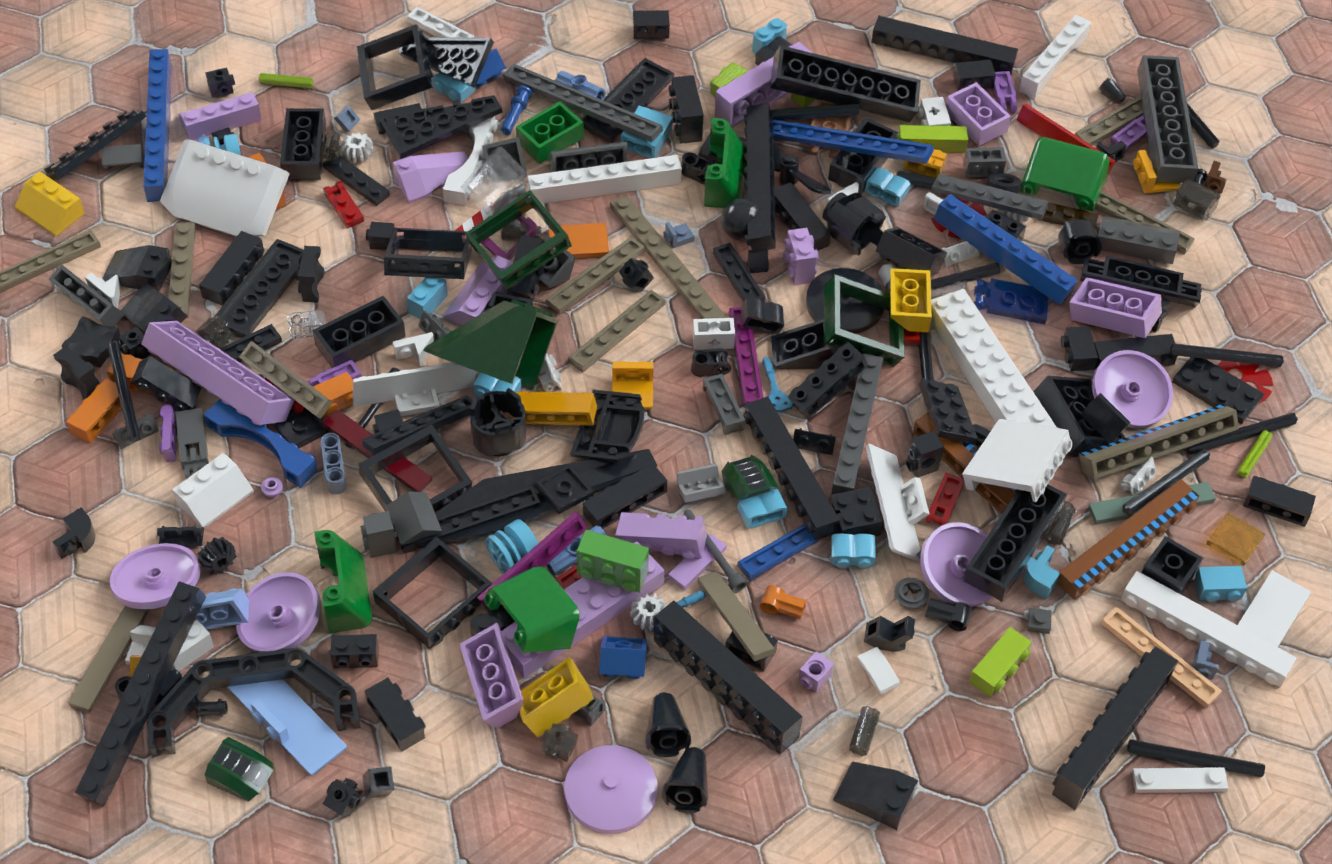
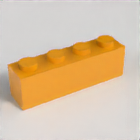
[510,391,597,425]

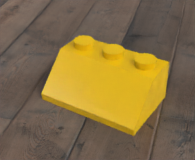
[15,171,85,236]
[890,268,932,332]
[519,657,594,737]

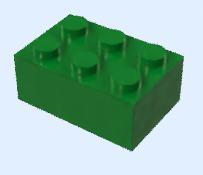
[516,101,584,164]

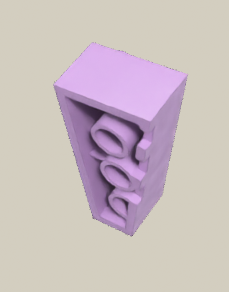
[615,512,707,559]

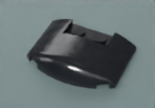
[570,390,644,462]

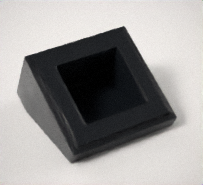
[747,250,769,274]

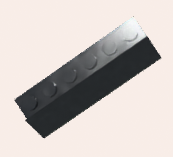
[1080,256,1202,307]

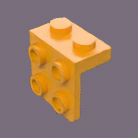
[1133,150,1180,194]
[612,361,653,410]

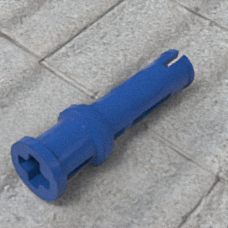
[500,85,533,135]

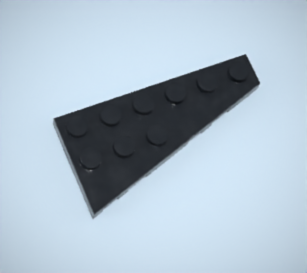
[398,37,494,88]
[378,95,503,159]

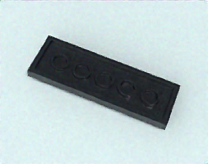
[581,58,675,143]
[42,110,147,180]
[212,239,304,338]

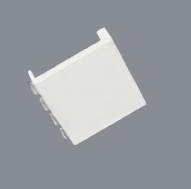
[962,419,1072,502]

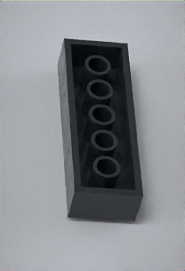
[963,484,1067,602]

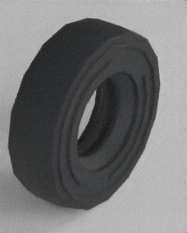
[987,173,1021,193]

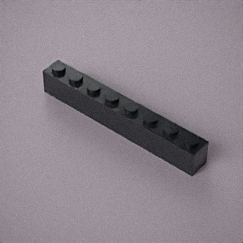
[871,15,1018,75]
[743,396,840,540]

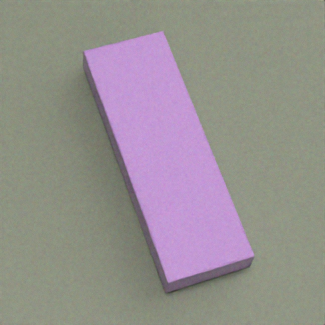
[668,534,727,590]

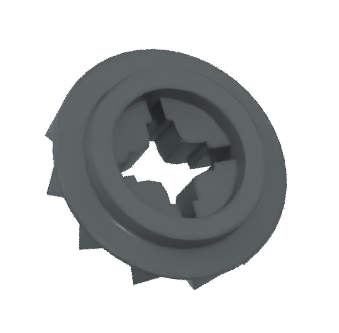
[894,578,929,610]

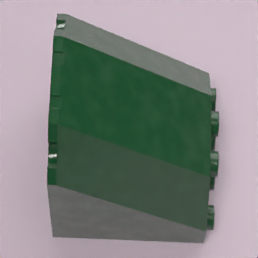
[423,299,558,389]

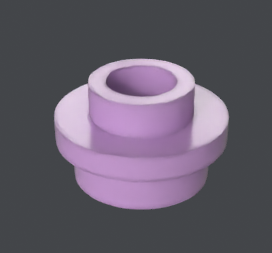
[261,477,283,498]

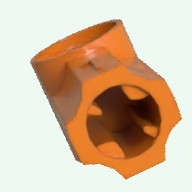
[759,585,807,619]

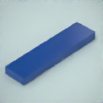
[737,524,820,581]

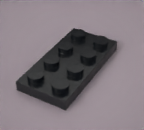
[1172,357,1265,424]
[918,378,978,445]

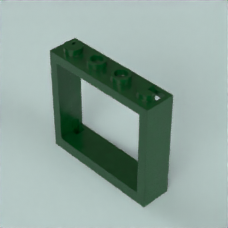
[465,190,572,290]
[824,274,905,367]

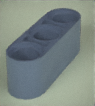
[321,433,346,494]

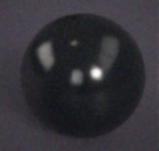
[721,198,758,241]

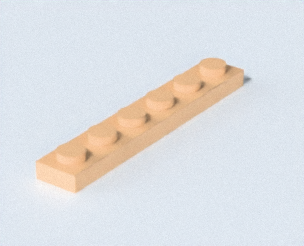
[1101,607,1222,709]

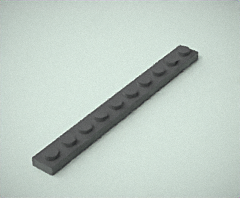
[503,64,663,142]

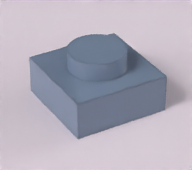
[334,105,360,133]

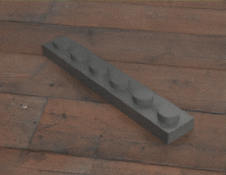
[932,174,1048,220]

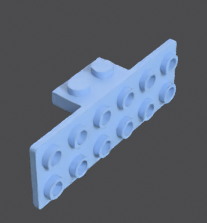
[227,666,347,776]

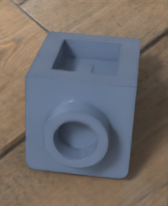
[663,222,694,248]
[1192,640,1219,679]

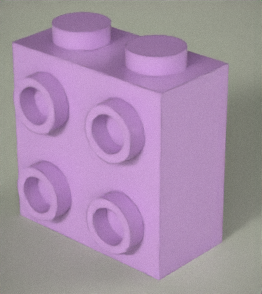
[783,228,819,285]

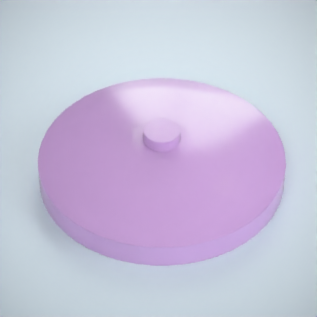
[1092,350,1173,429]
[920,522,992,607]
[110,543,200,609]
[236,572,321,653]
[564,745,658,834]

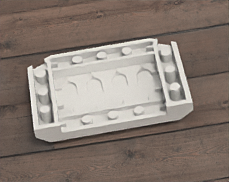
[160,139,289,237]

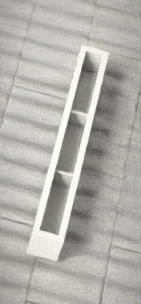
[528,155,681,204]
[1121,571,1297,688]

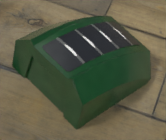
[722,454,778,501]
[204,737,274,801]

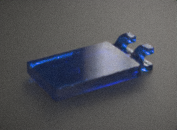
[973,278,1049,324]

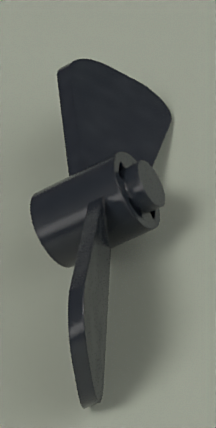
[774,142,831,194]

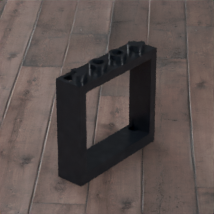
[357,24,434,110]
[384,227,472,280]
[359,424,472,512]
[373,537,492,650]

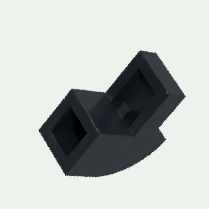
[53,507,96,559]
[864,616,915,652]

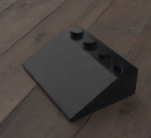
[1033,376,1125,455]

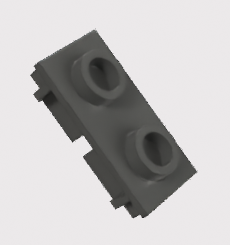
[418,310,451,341]
[112,414,159,449]

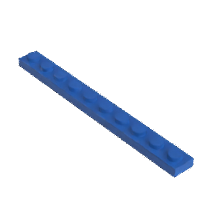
[773,120,934,164]

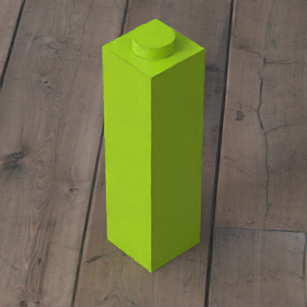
[898,125,968,153]

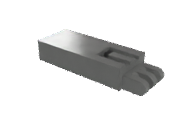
[175,408,209,479]

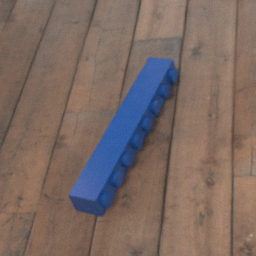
[934,194,1078,305]

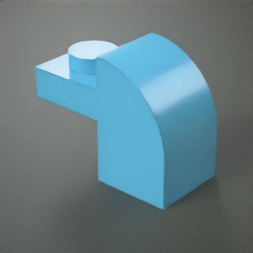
[1023,545,1060,599]

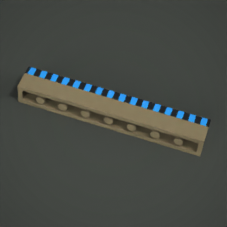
[1079,404,1239,479]

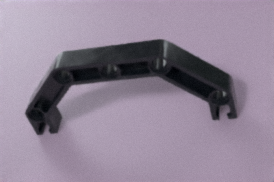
[147,648,361,757]

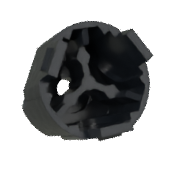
[822,192,886,256]
[470,388,526,457]

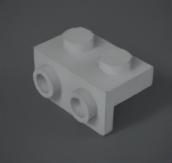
[676,464,726,502]

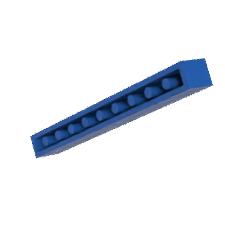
[143,49,172,202]

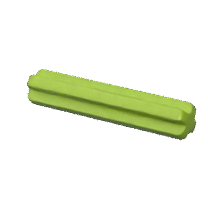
[259,73,314,89]
[1237,430,1273,478]

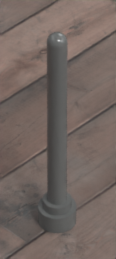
[684,510,747,593]

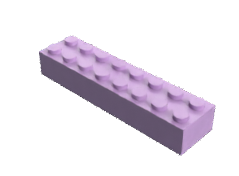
[141,321,294,426]
[501,541,664,678]

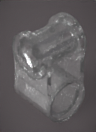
[287,310,327,339]

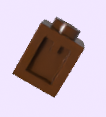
[1203,161,1227,194]

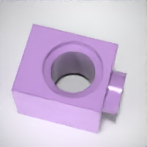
[798,651,834,692]

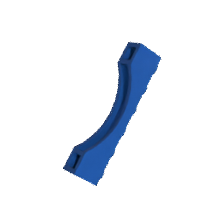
[203,398,317,488]

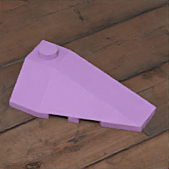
[393,151,469,203]

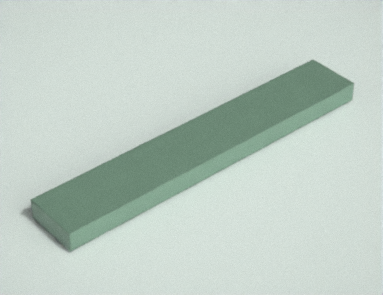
[1088,482,1216,525]

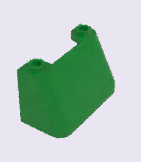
[704,118,747,208]
[1020,137,1110,212]
[314,530,372,634]
[484,567,580,653]

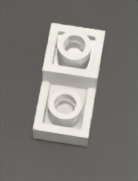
[857,647,901,694]

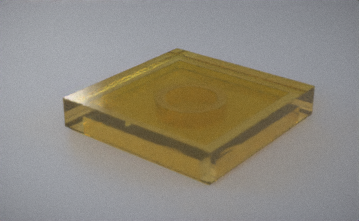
[1206,512,1265,566]

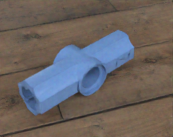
[555,70,606,101]
[546,526,606,576]

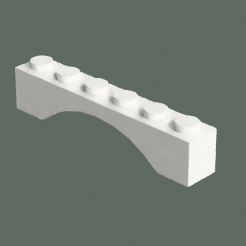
[1019,15,1091,99]
[443,116,498,206]

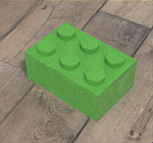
[577,530,649,593]

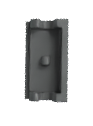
[102,144,144,171]

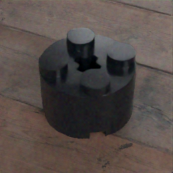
[1058,220,1102,264]

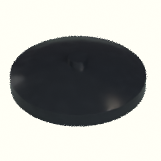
[806,268,884,334]

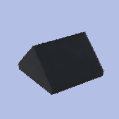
[1080,393,1130,444]

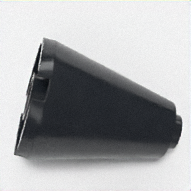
[645,692,691,757]
[662,747,708,813]

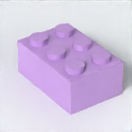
[946,82,1011,146]

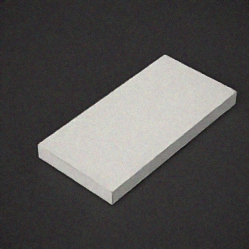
[1238,570,1311,647]

